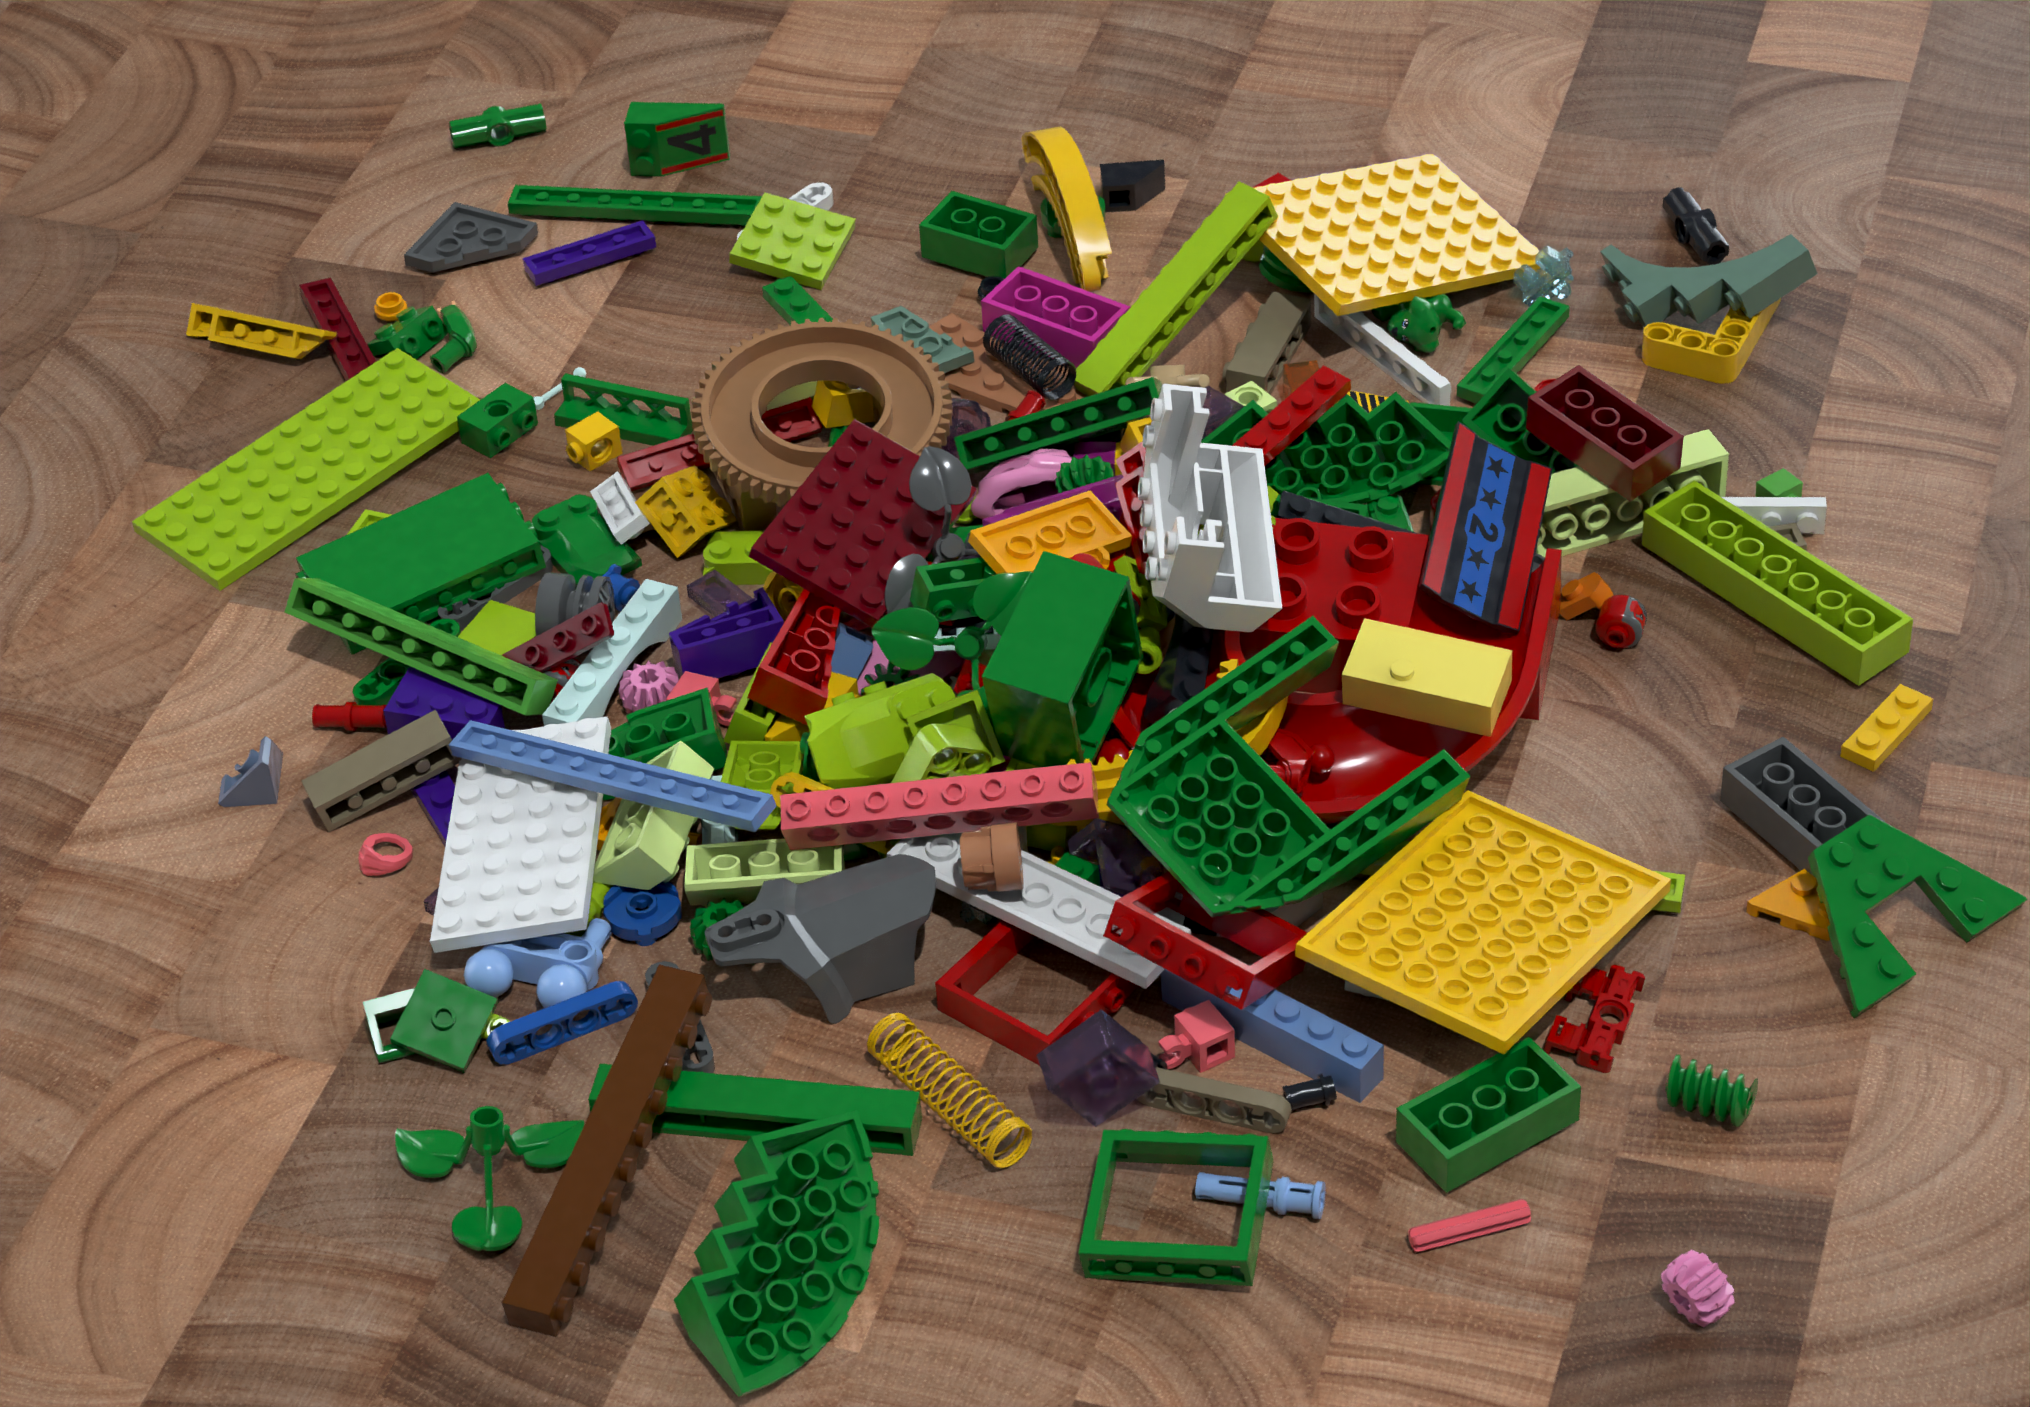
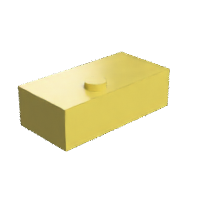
[1342,618,1512,737]

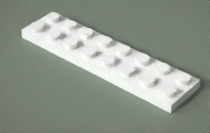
[887,832,1191,989]

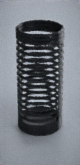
[983,314,1077,400]

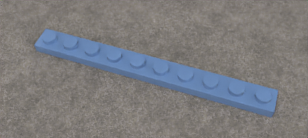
[449,720,776,832]

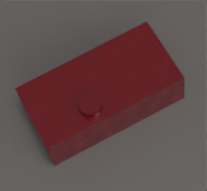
[1526,365,1684,502]

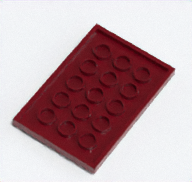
[748,419,977,627]

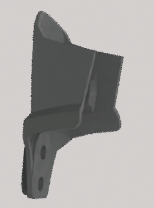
[705,854,936,1024]

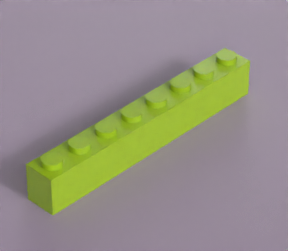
[1074,181,1278,396]

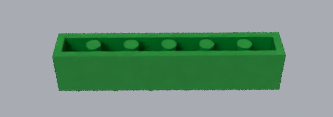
[954,377,1162,474]

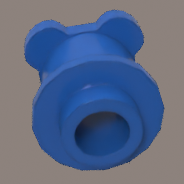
[603,564,640,611]

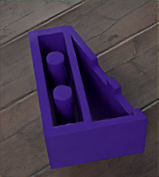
[669,587,784,678]
[383,666,505,740]

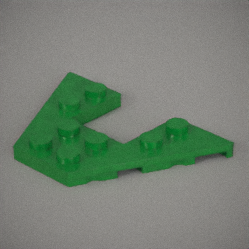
[1808,814,2028,1018]

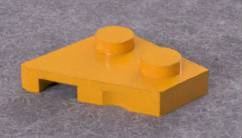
[1746,869,1830,941]

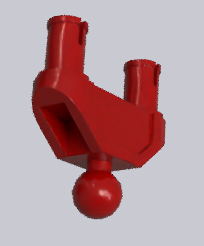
[1260,728,1335,793]

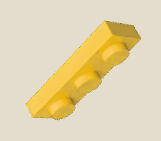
[1840,684,1933,772]

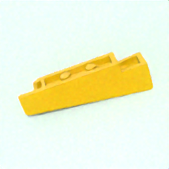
[186,303,337,359]

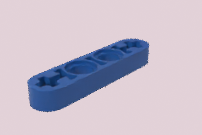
[486,981,638,1065]

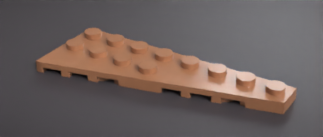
[929,313,1088,413]

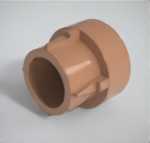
[960,822,1024,892]

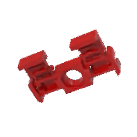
[1544,965,1645,1073]

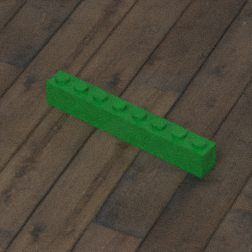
[588,1063,922,1156]

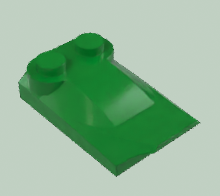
[532,494,642,586]

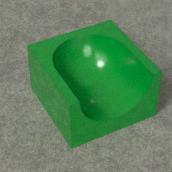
[982,551,1143,767]

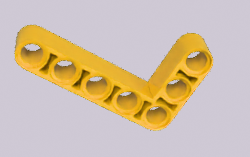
[1642,298,1781,384]

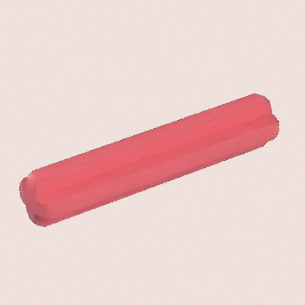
[1408,1199,1531,1252]

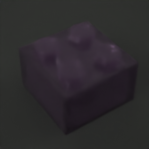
[1037,1009,1160,1127]

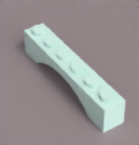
[542,579,682,726]

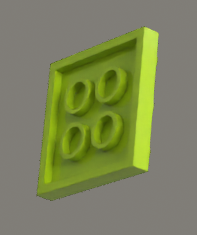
[729,192,856,290]

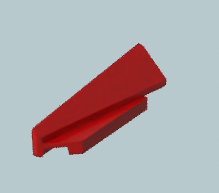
[1115,441,1149,575]

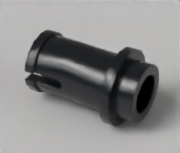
[1282,1073,1337,1111]

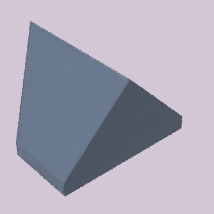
[218,736,283,807]

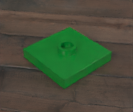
[390,969,498,1073]

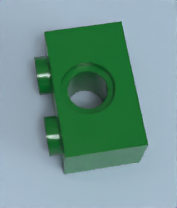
[457,383,538,458]

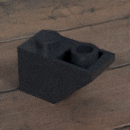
[1100,160,1165,213]

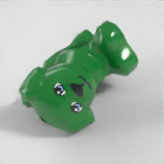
[1372,294,1466,353]

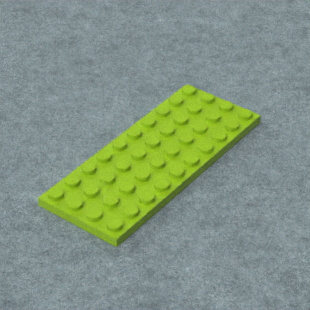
[132,348,480,591]

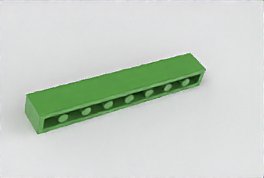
[284,578,558,715]

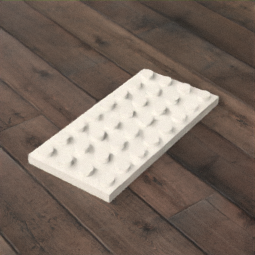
[430,716,611,953]

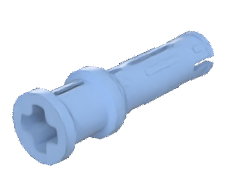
[1195,1172,1326,1219]

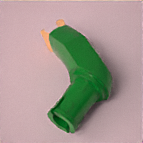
[430,300,477,373]

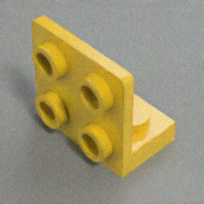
[635,465,737,558]

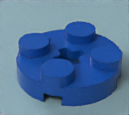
[603,882,682,946]

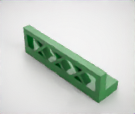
[554,373,693,446]

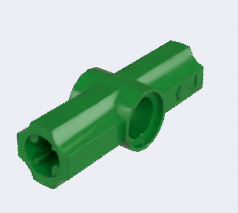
[449,103,547,149]

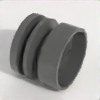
[535,573,615,650]

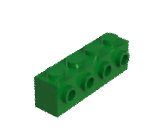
[910,557,996,622]

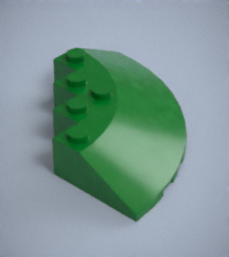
[1201,392,1451,504]
[674,1110,879,1397]

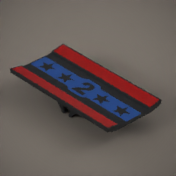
[1419,421,1553,635]

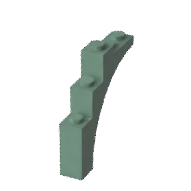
[1600,234,1818,327]

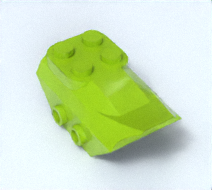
[805,673,955,789]

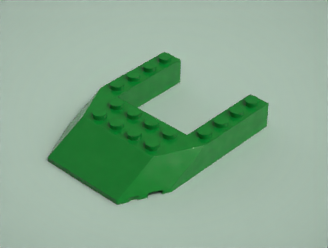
[1106,616,1471,917]

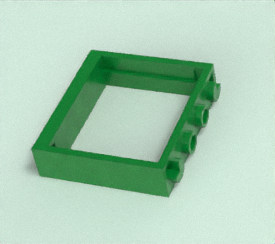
[1078,1129,1274,1286]

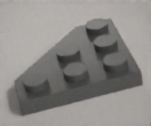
[404,202,538,272]

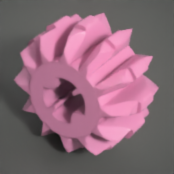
[618,660,679,713]
[1661,1250,1735,1327]

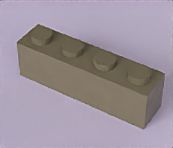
[1222,291,1311,395]
[301,710,462,832]

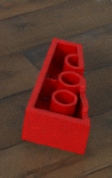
[747,589,840,726]

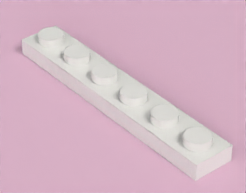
[1314,294,1451,406]

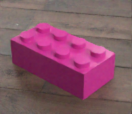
[981,266,1130,368]

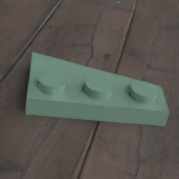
[871,306,975,373]

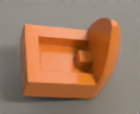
[1559,572,1614,621]

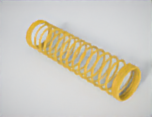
[867,1012,1032,1169]

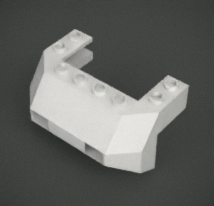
[1138,384,1282,632]

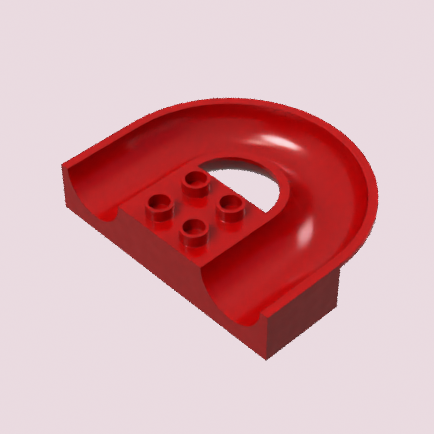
[1108,512,1562,824]

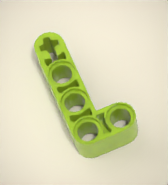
[876,724,993,859]

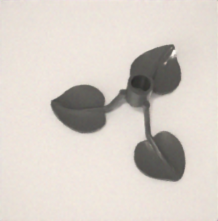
[885,446,980,614]

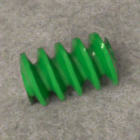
[1665,1054,1758,1127]

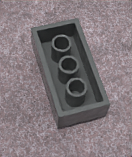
[1720,737,1886,878]

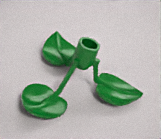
[872,571,1032,739]
[395,1106,584,1251]

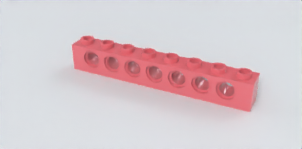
[780,762,1099,850]

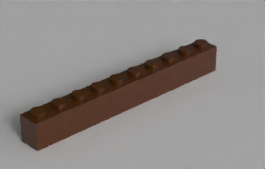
[502,964,712,1337]

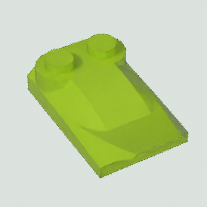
[721,740,804,829]

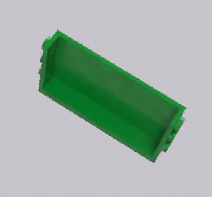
[295,473,546,655]

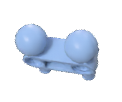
[464,918,612,1008]

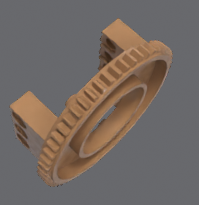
[691,318,953,531]

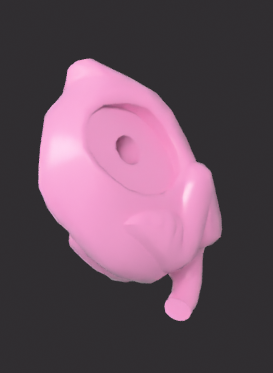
[971,449,1072,519]

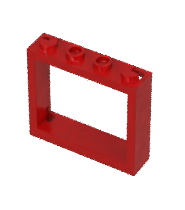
[1103,871,1308,1010]
[935,920,1141,1072]

